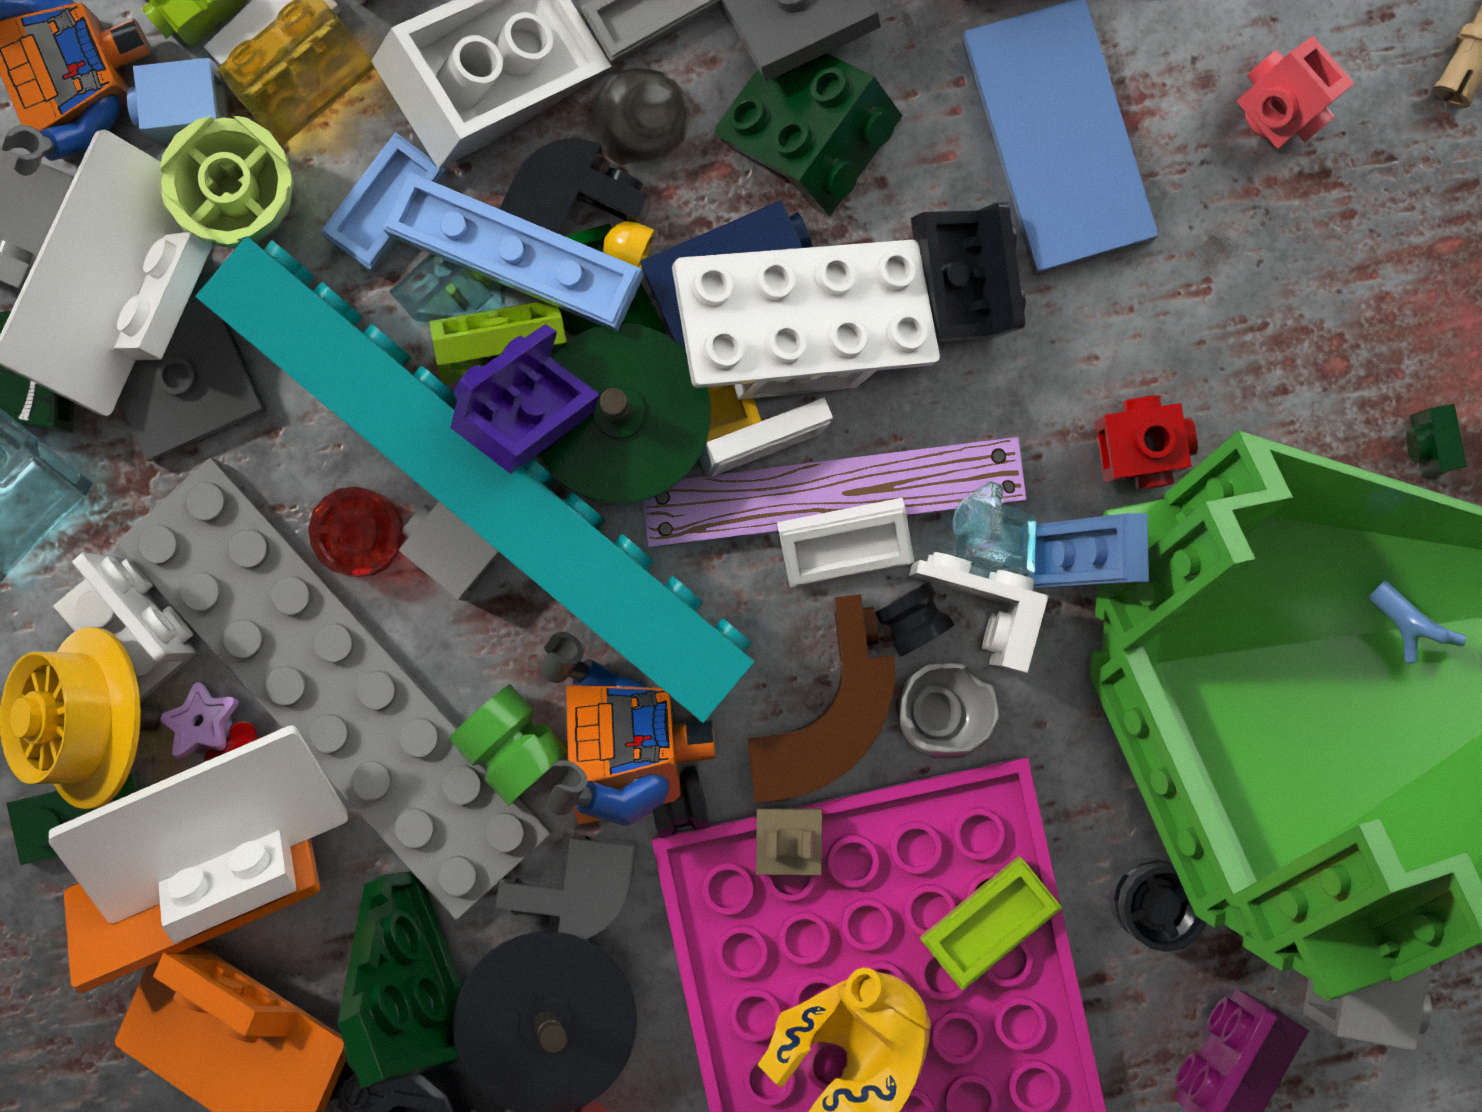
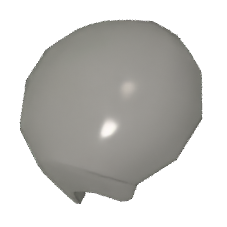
[895,663,1000,758]

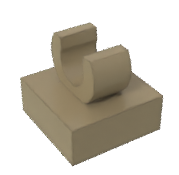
[756,807,822,875]

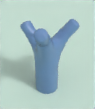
[1368,580,1466,664]

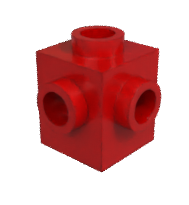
[1094,395,1198,490]

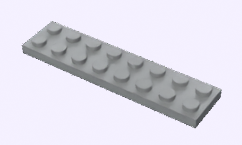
[116,457,553,920]

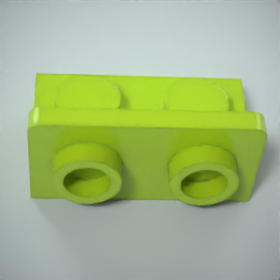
[429,301,566,384]

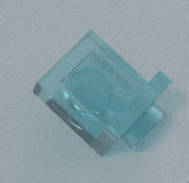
[952,481,1036,577]

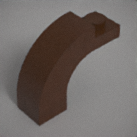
[747,594,895,803]

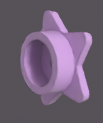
[160,682,239,761]

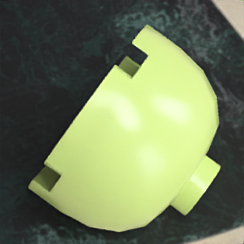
[160,116,294,249]

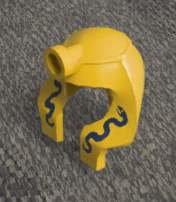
[757,968,932,1112]

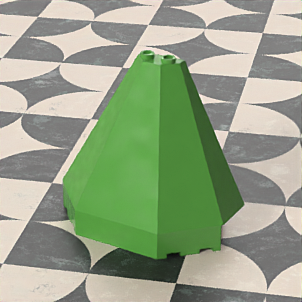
[1089,430,1482,1001]

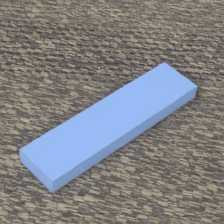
[383,172,644,333]

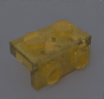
[217,0,375,147]

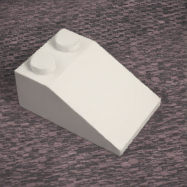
[371,0,612,169]

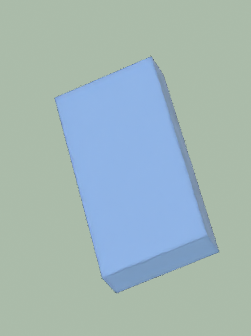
[320,132,449,273]

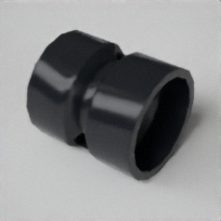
[1109,857,1207,952]

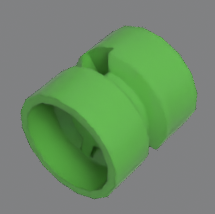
[448,684,568,806]

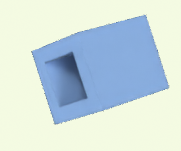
[127,58,229,144]

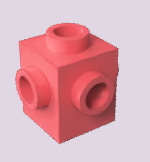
[1236,35,1355,149]

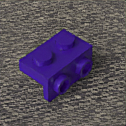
[450,324,600,474]

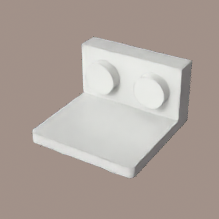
[53,552,199,702]
[908,552,1049,673]

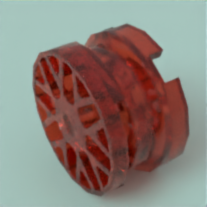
[308,486,406,578]

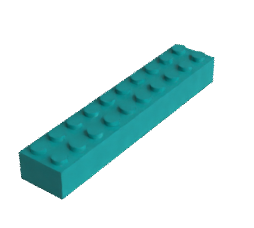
[195,236,755,723]

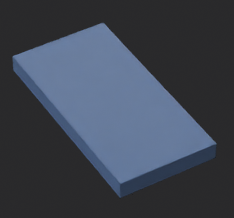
[962,0,1159,275]

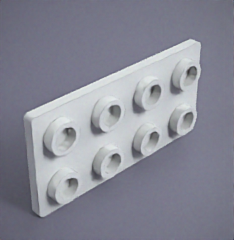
[0,130,213,416]
[672,240,940,400]
[49,726,348,944]

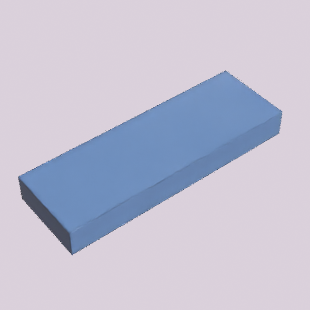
[1029,513,1149,588]

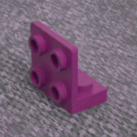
[1174,988,1309,1112]

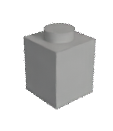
[399,502,503,601]

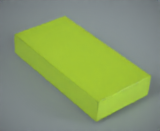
[919,855,1062,991]

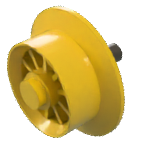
[0,627,161,809]

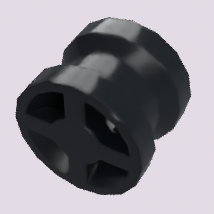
[875,581,955,657]
[653,765,710,838]

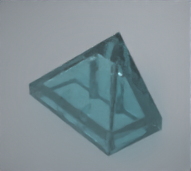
[389,254,507,325]

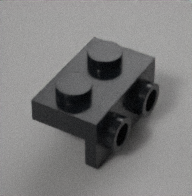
[910,202,1026,342]

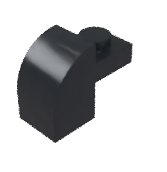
[499,138,651,237]

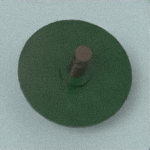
[539,323,711,504]

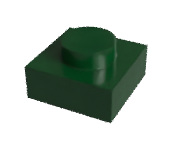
[1406,404,1467,476]

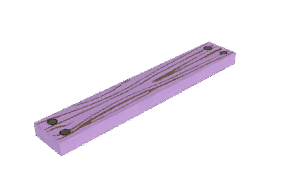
[643,437,1026,548]

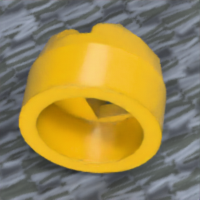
[603,221,655,269]

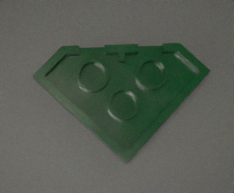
[337,871,462,1089]

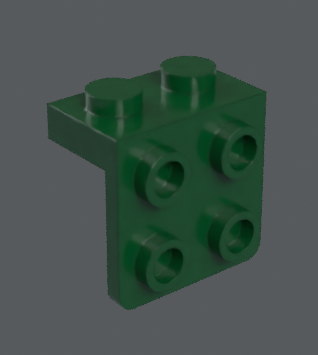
[716,53,903,217]

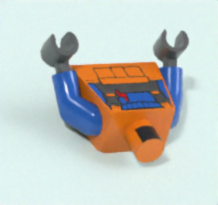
[0,0,151,176]
[541,631,716,826]

